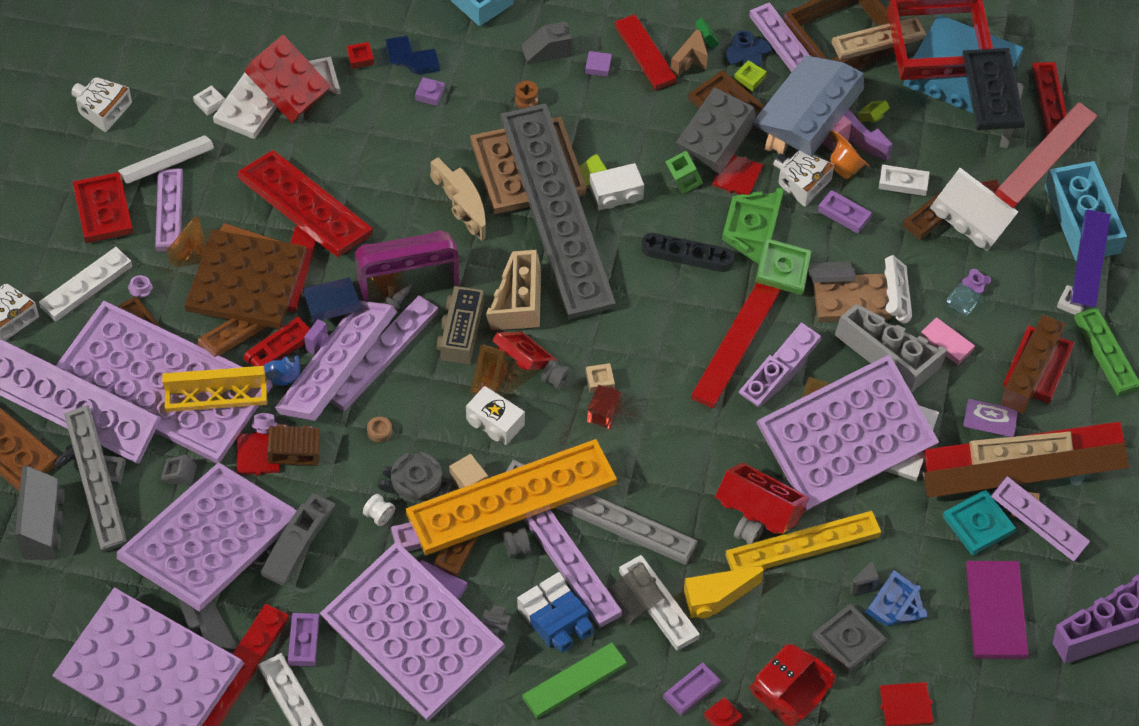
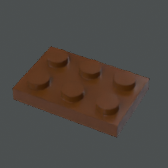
[688,70,765,131]

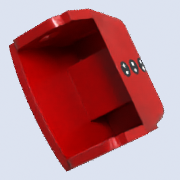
[750,644,836,726]

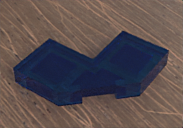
[385,35,440,75]

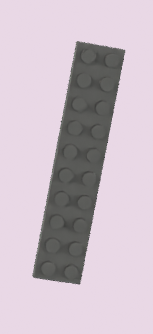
[500,103,616,319]

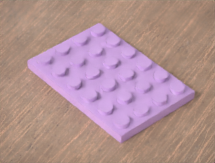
[756,354,939,512]
[117,462,297,612]
[320,541,506,722]
[52,587,244,726]

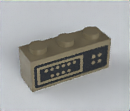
[437,286,484,365]

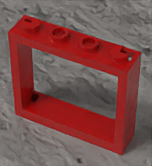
[887,0,993,80]

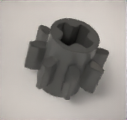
[481,605,512,638]

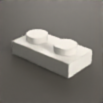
[879,165,929,196]

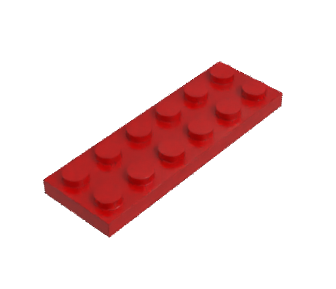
[238,150,373,258]

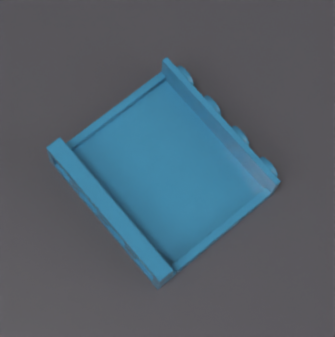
[903,14,1023,114]

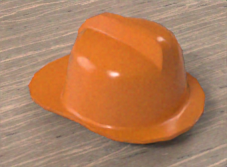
[829,130,869,179]

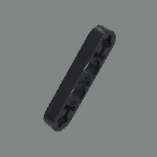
[641,233,734,272]

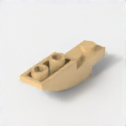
[430,157,486,241]

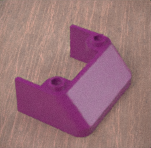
[355,231,460,302]

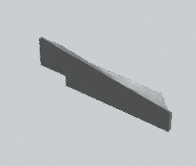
[178,598,237,653]

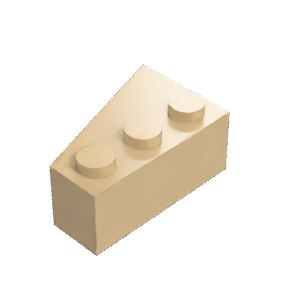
[486,250,541,331]

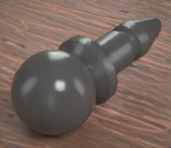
[381,283,411,320]

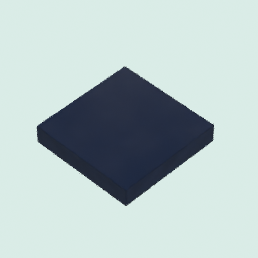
[302,277,361,322]

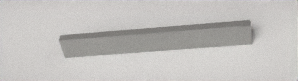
[506,460,698,565]

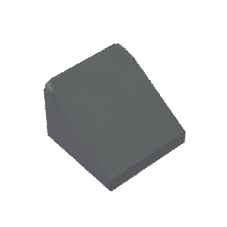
[161,455,197,486]
[850,562,879,596]

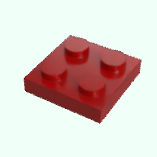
[492,331,557,371]

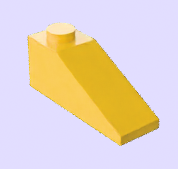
[684,566,763,619]

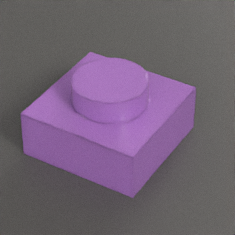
[415,77,445,106]
[304,319,329,355]

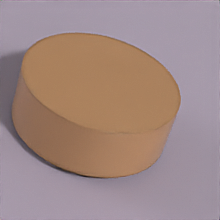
[367,417,393,443]

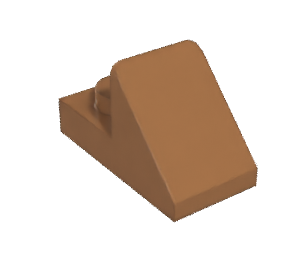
[671,29,708,77]

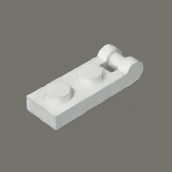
[885,255,912,324]

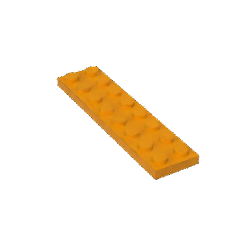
[406,439,617,555]

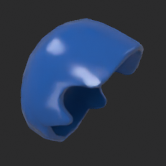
[264,356,301,386]

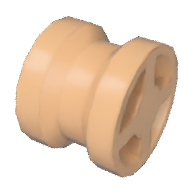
[765,134,789,155]

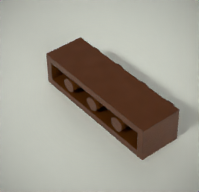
[1001,314,1066,414]

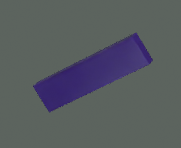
[1070,209,1111,309]

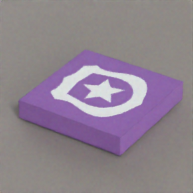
[963,399,1018,437]

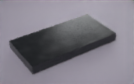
[962,48,1025,131]

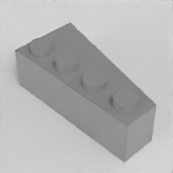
[835,304,947,393]

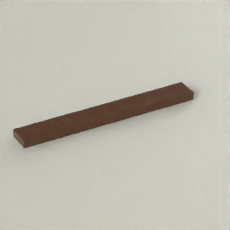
[923,442,1129,498]

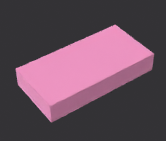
[920,317,975,365]

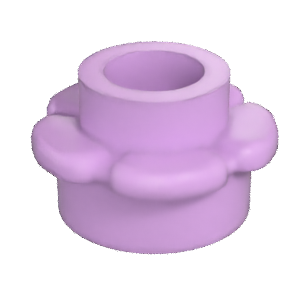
[128,276,153,298]
[252,413,277,434]

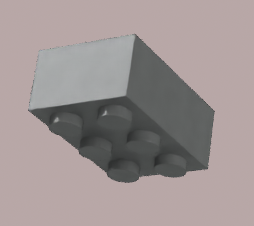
[676,87,756,175]

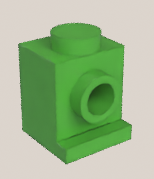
[665,151,703,194]

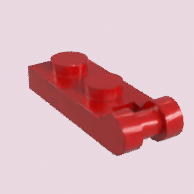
[244,317,310,366]

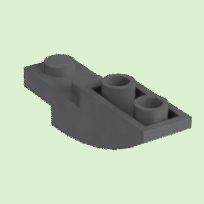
[261,493,335,586]

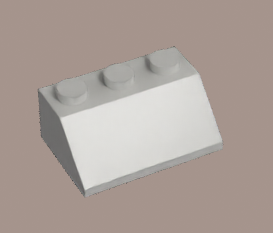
[930,168,1018,251]

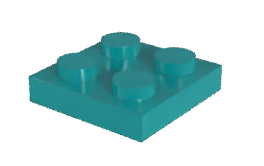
[943,490,1016,556]

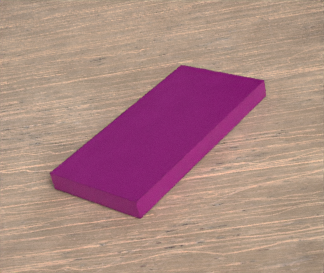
[966,561,1028,659]

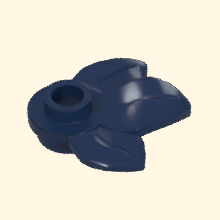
[727,30,771,67]

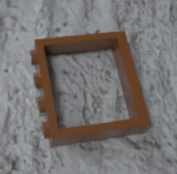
[784,0,895,69]

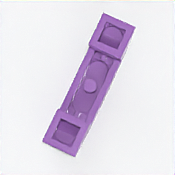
[844,109,892,161]

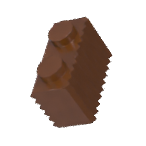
[267,424,320,466]

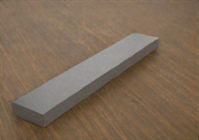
[64,405,128,553]

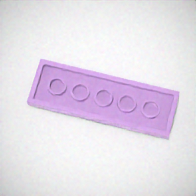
[275,301,397,421]

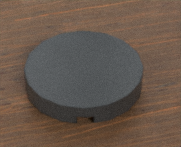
[391,452,442,500]

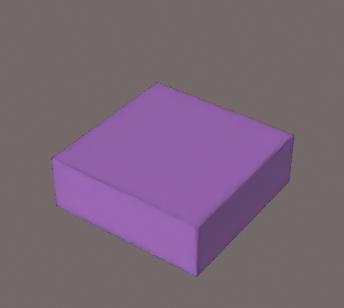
[585,51,612,77]

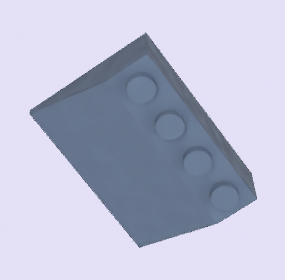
[752,55,864,156]

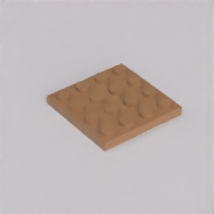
[470,117,587,214]

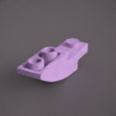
[739,322,821,408]

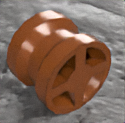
[515,81,538,109]

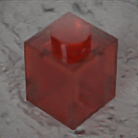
[587,384,622,429]

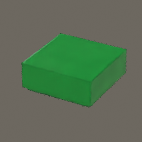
[695,18,719,48]

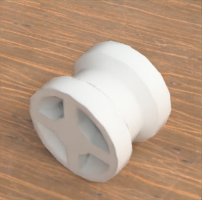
[363,494,395,526]

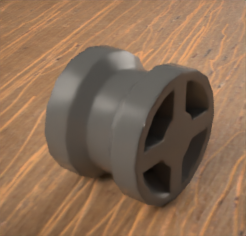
[541,359,571,390]
[504,528,530,558]

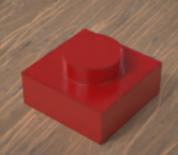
[347,42,374,69]
[704,697,742,726]

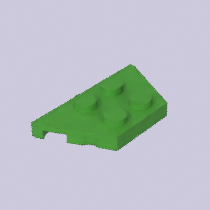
[722,188,784,264]

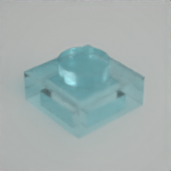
[946,283,981,316]

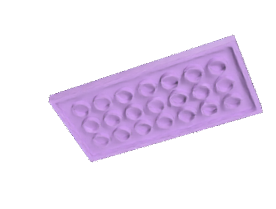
[56,301,273,463]

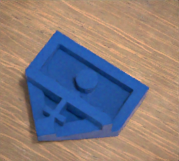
[865,570,928,626]

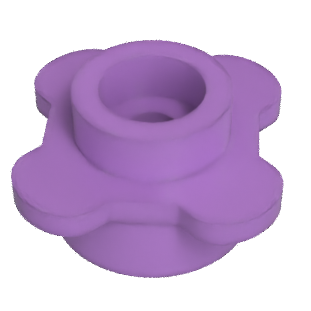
[962,269,991,294]

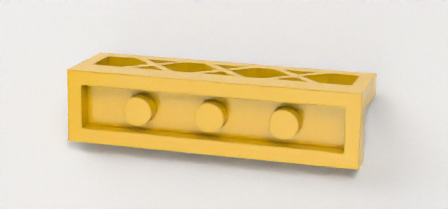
[162,366,267,412]

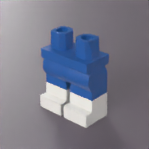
[517,572,593,653]

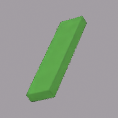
[1074,307,1139,396]
[522,642,627,719]

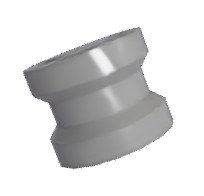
[734,516,765,544]

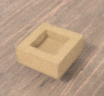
[586,363,615,393]

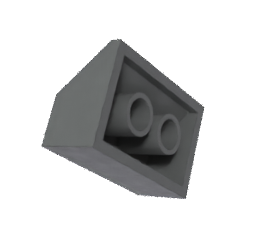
[15,466,65,560]

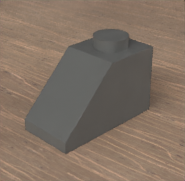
[522,21,572,65]

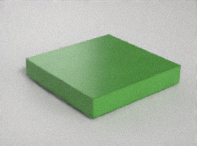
[755,238,812,295]

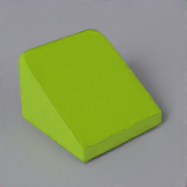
[579,154,607,189]

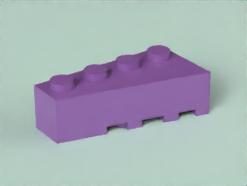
[1053,574,1139,664]

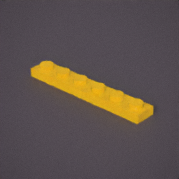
[725,511,881,571]

